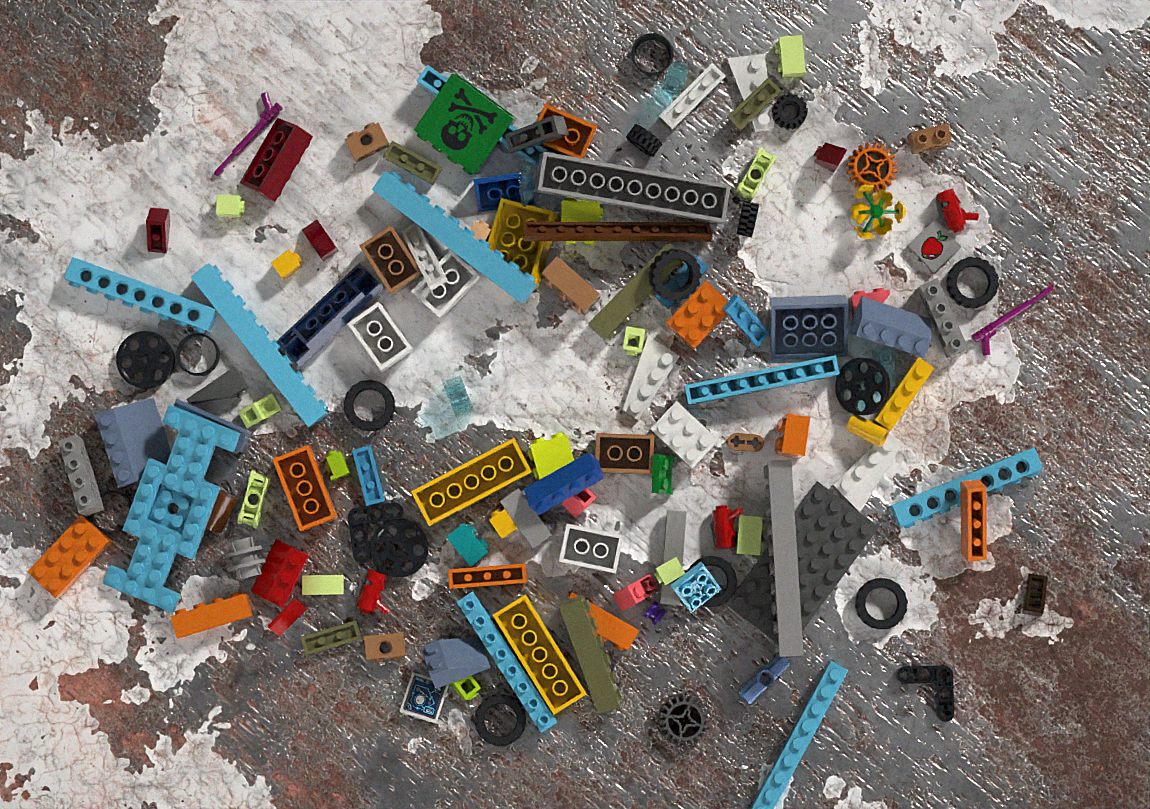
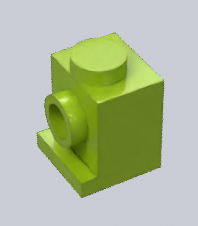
[325,450,351,481]
[449,675,481,701]

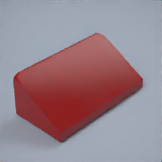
[268,599,306,636]

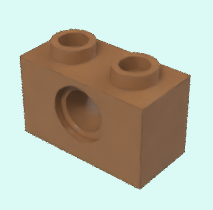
[344,122,389,163]
[907,123,952,155]
[364,632,406,663]

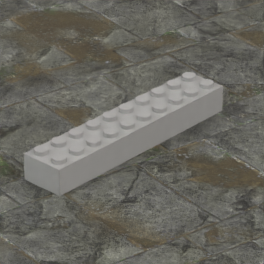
[534,152,731,224]
[763,459,804,657]

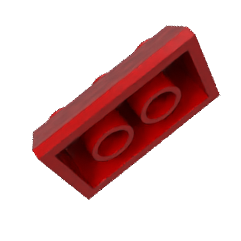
[251,539,311,608]

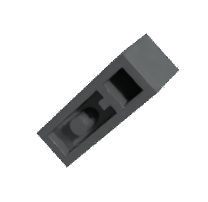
[505,116,569,153]
[187,367,249,404]

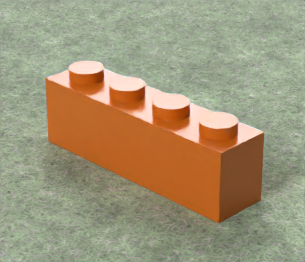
[960,479,987,562]
[448,563,527,589]
[170,591,254,639]
[562,592,639,652]

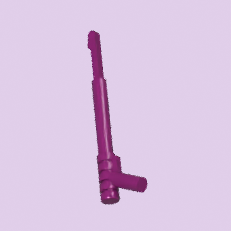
[214,92,283,176]
[971,286,1053,355]

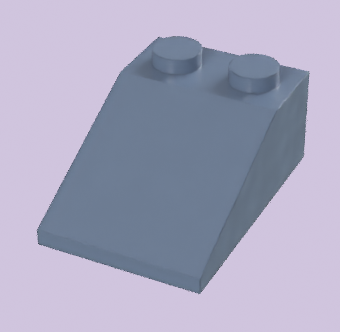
[421,637,491,689]

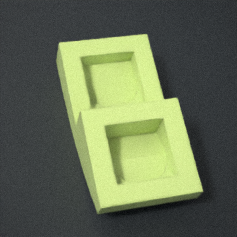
[238,393,283,429]
[302,575,344,595]

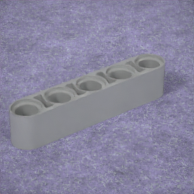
[660,510,686,606]

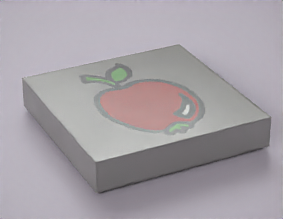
[907,219,961,273]

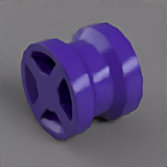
[643,601,667,625]

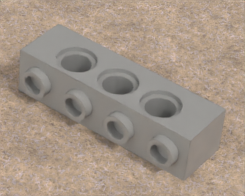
[917,278,968,358]
[58,434,104,516]

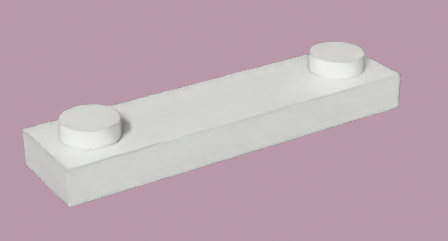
[659,63,726,130]
[401,223,448,290]

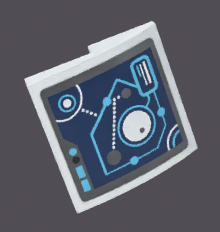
[400,672,449,724]

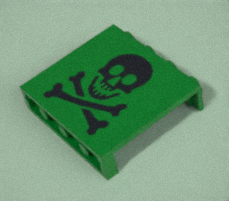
[414,73,517,175]

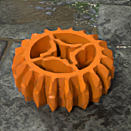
[846,142,898,192]

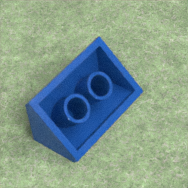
[473,171,535,212]

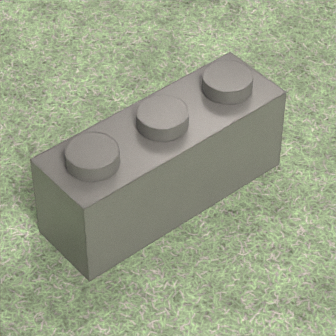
[500,488,553,549]

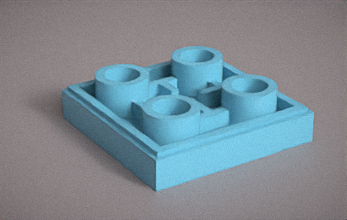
[670,562,721,613]

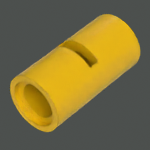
[846,414,889,447]

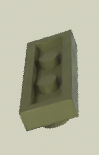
[727,77,782,131]
[383,141,442,185]
[300,620,362,656]

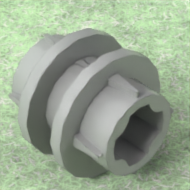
[224,537,266,581]

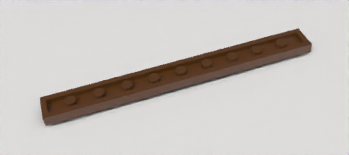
[521,222,712,241]

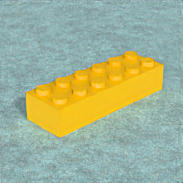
[411,438,532,526]
[493,594,587,715]

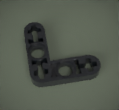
[348,502,404,563]
[896,665,954,722]

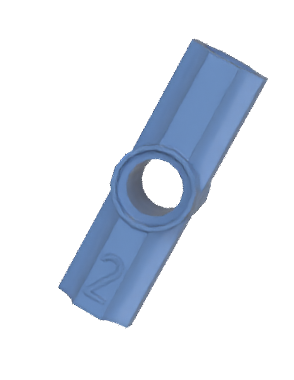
[738,654,791,705]

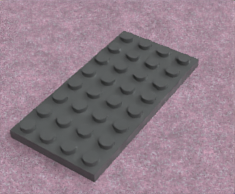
[726,481,879,641]

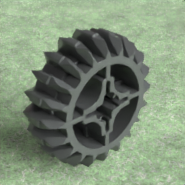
[658,694,711,747]

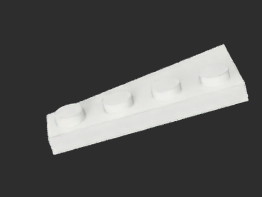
[727,54,774,132]
[622,336,680,421]
[833,433,901,512]

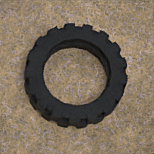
[648,249,702,301]
[946,257,999,309]
[343,380,395,432]
[687,556,737,607]
[855,578,908,629]
[474,694,526,746]

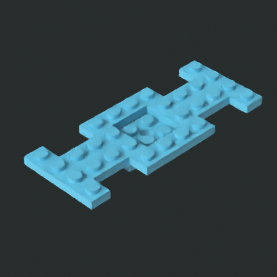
[103,405,241,613]

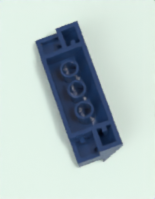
[276,263,384,367]

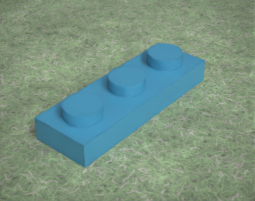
[655,255,708,309]
[722,294,770,347]
[352,445,385,506]

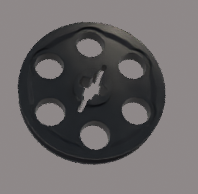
[116,331,175,389]
[835,358,891,415]
[370,519,429,577]

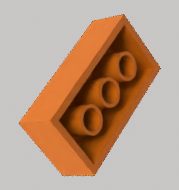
[272,445,338,532]
[27,515,113,598]

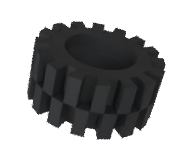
[772,93,808,130]
[626,124,662,157]
[737,201,759,238]

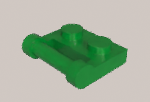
[651,454,674,495]

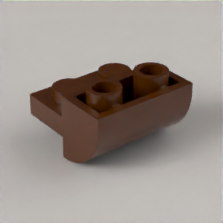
[206,490,238,533]

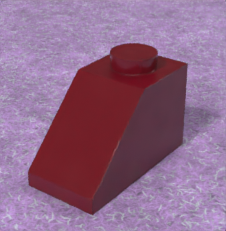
[813,142,847,173]
[146,207,170,253]
[302,220,339,261]

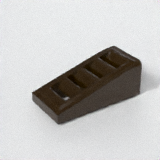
[1022,573,1048,617]

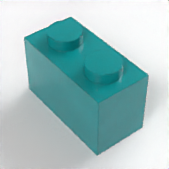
[446,523,489,567]

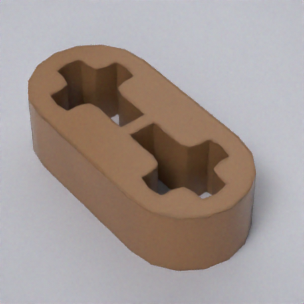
[727,433,764,452]

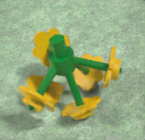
[850,184,906,239]

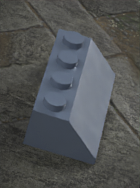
[849,296,931,358]
[174,399,252,455]

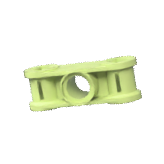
[734,147,777,202]
[237,470,271,529]

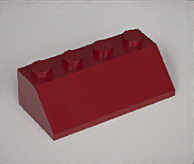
[239,118,313,202]

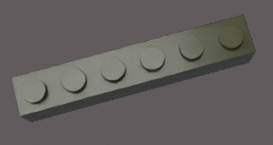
[588,242,685,341]
[559,595,624,714]

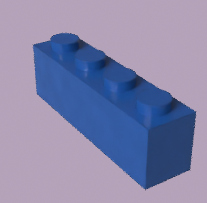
[524,452,604,515]

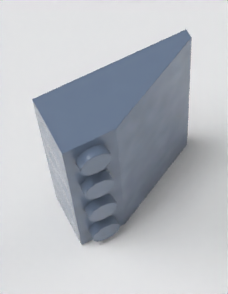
[769,295,849,359]
[95,398,171,489]

